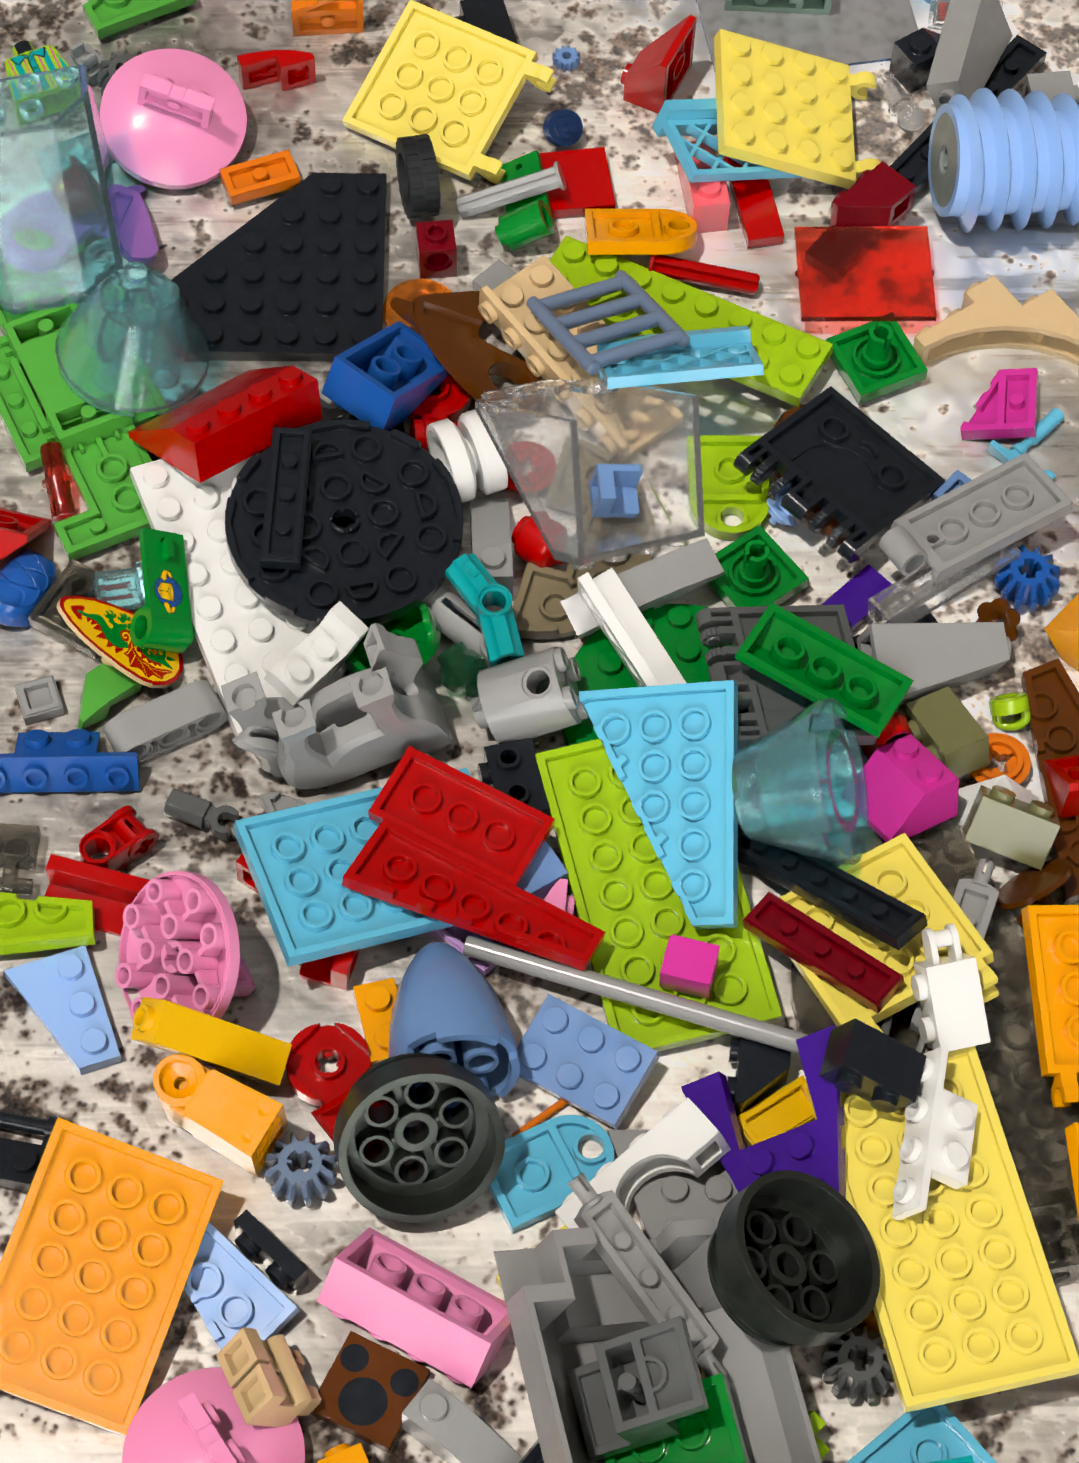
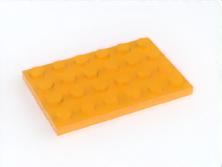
[0,1117,224,1437]

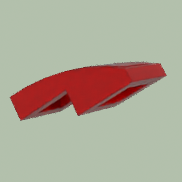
[237,50,316,91]

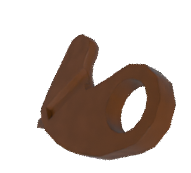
[390,291,546,420]

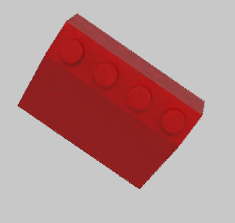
[128,365,322,483]

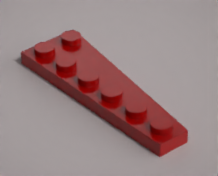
[342,818,606,971]

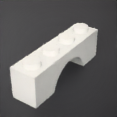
[555,1098,731,1229]

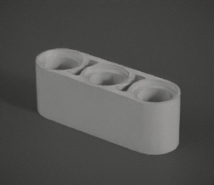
[103,680,228,764]

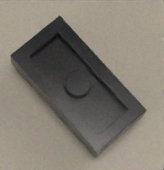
[234,1209,309,1295]

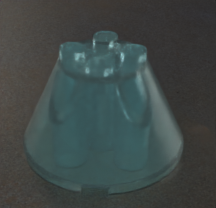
[55,262,209,417]

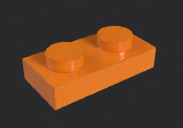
[219,149,301,206]

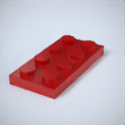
[368,746,555,887]

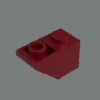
[830,161,916,230]

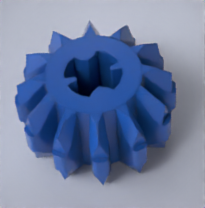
[993,544,1061,613]

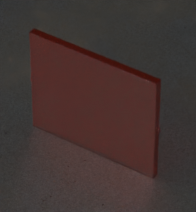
[794,226,937,322]

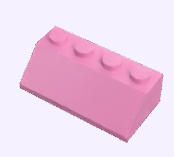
[317,1227,512,1388]

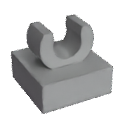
[64,41,105,92]

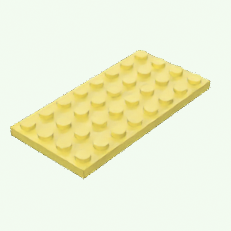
[806,1046,1079,1413]

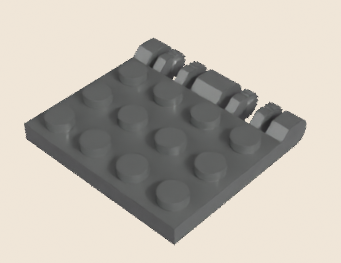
[695,604,878,754]

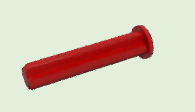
[648,255,760,295]

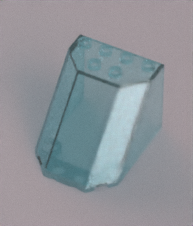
[0,64,123,315]

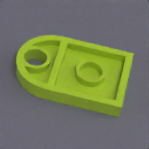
[689,435,770,541]

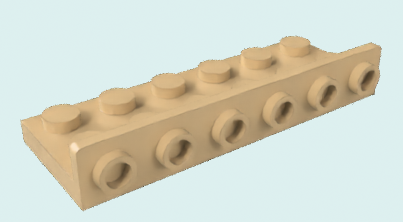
[478,255,687,464]

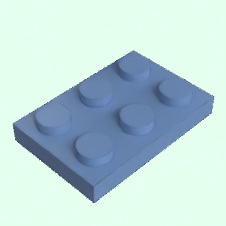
[517,994,660,1130]

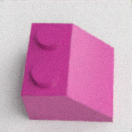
[843,734,959,842]

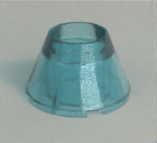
[732,698,868,866]

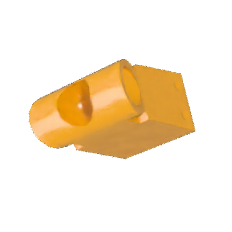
[153,1054,288,1177]

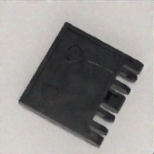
[733,386,945,563]

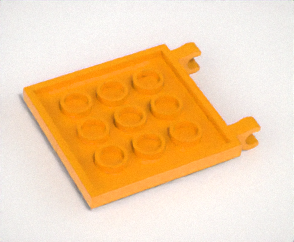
[1021,905,1079,1108]

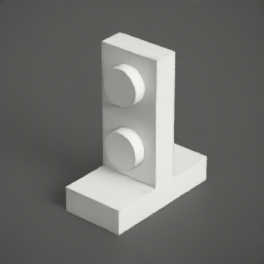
[264,601,369,707]

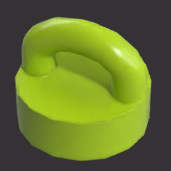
[988,692,1031,731]

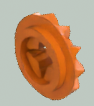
[969,733,1031,785]

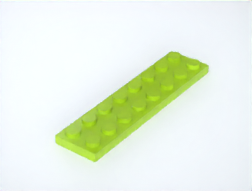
[549,235,833,407]

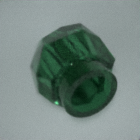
[436,642,488,701]

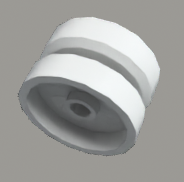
[426,408,508,503]

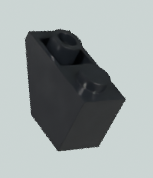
[727,1027,793,1116]

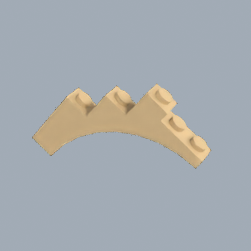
[913,275,1079,366]

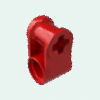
[79,805,159,872]

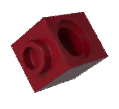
[415,219,457,280]

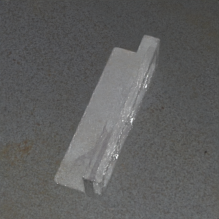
[868,543,1021,625]

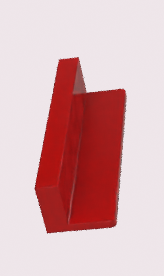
[45,854,150,937]

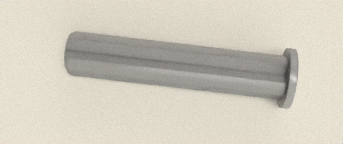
[456,161,567,218]

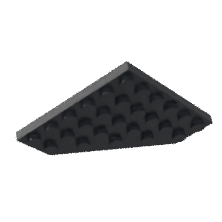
[154,173,387,362]

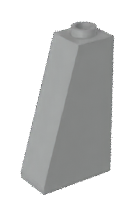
[926,0,1013,110]
[856,622,1011,705]

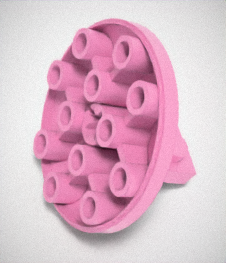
[99,48,247,190]
[115,871,256,1020]
[122,1367,306,1463]

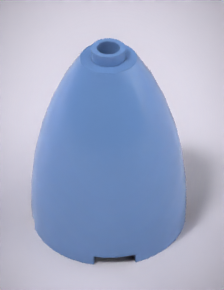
[388,942,520,1108]

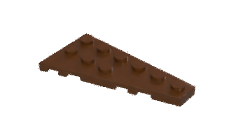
[1021,658,1079,905]

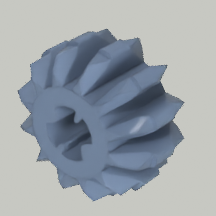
[264,1131,338,1207]

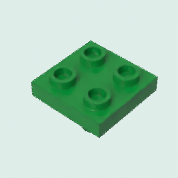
[825,314,928,404]
[708,525,809,607]

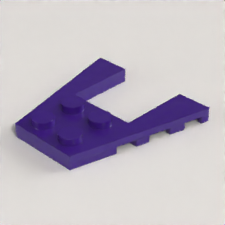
[681,1024,846,1199]

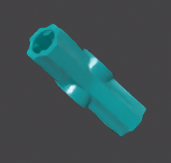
[445,553,524,667]

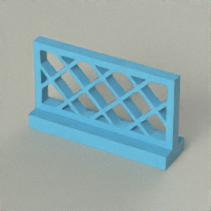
[652,98,801,183]
[596,325,764,389]

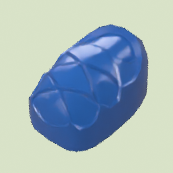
[0,549,58,629]

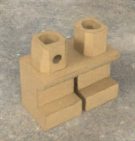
[216,1327,321,1427]

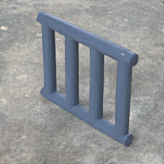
[526,270,690,375]

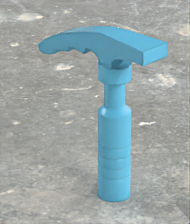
[986,408,1065,481]

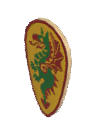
[57,596,183,688]

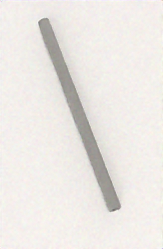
[463,935,808,1054]

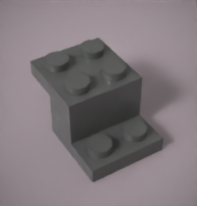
[567,1316,709,1462]

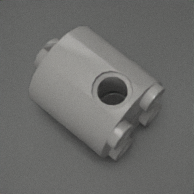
[471,646,590,744]

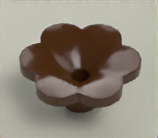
[976,598,1021,642]

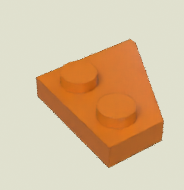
[291,0,364,36]

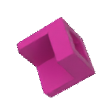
[659,935,720,999]

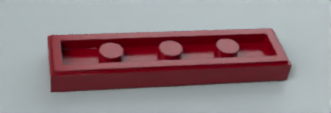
[743,892,904,1014]

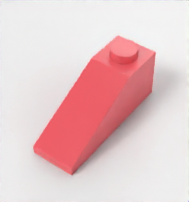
[674,141,730,233]

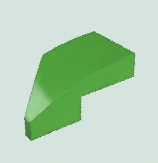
[77,663,142,729]

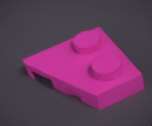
[960,368,1039,440]

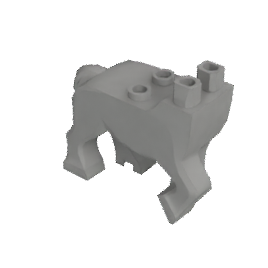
[221,623,454,789]

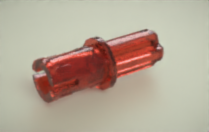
[40,442,77,521]

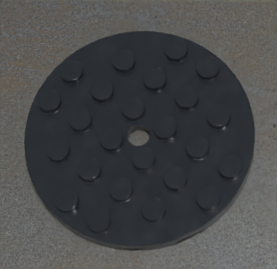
[225,419,463,627]

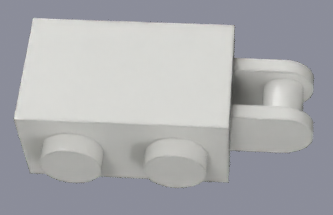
[911,923,990,1051]

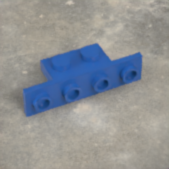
[0,729,140,793]

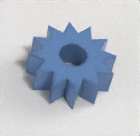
[552,45,581,73]

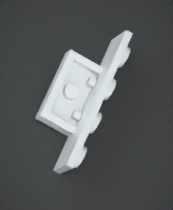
[892,1046,978,1221]

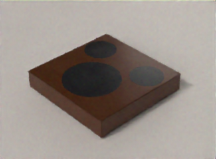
[310,1331,430,1453]

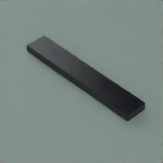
[738,818,928,950]

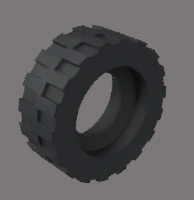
[395,134,441,219]

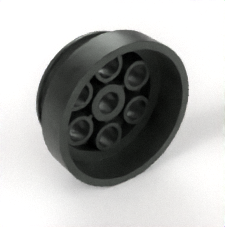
[333,1053,505,1223]
[707,1170,880,1348]

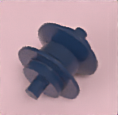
[543,109,583,146]

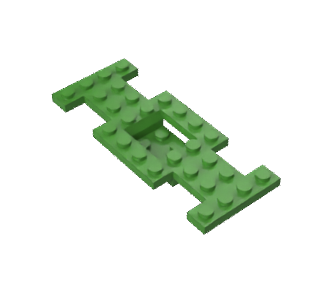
[0,229,169,562]

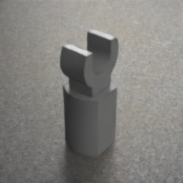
[164,788,239,840]

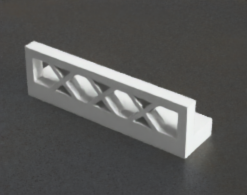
[577,568,686,687]

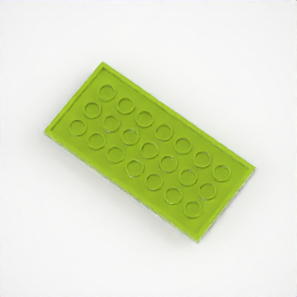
[535,739,782,1052]

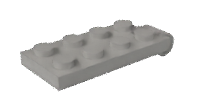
[879,452,1073,583]

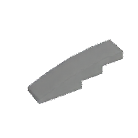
[560,538,725,639]

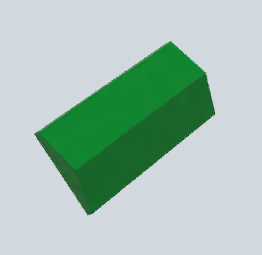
[734,602,914,738]

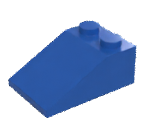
[321,321,449,431]

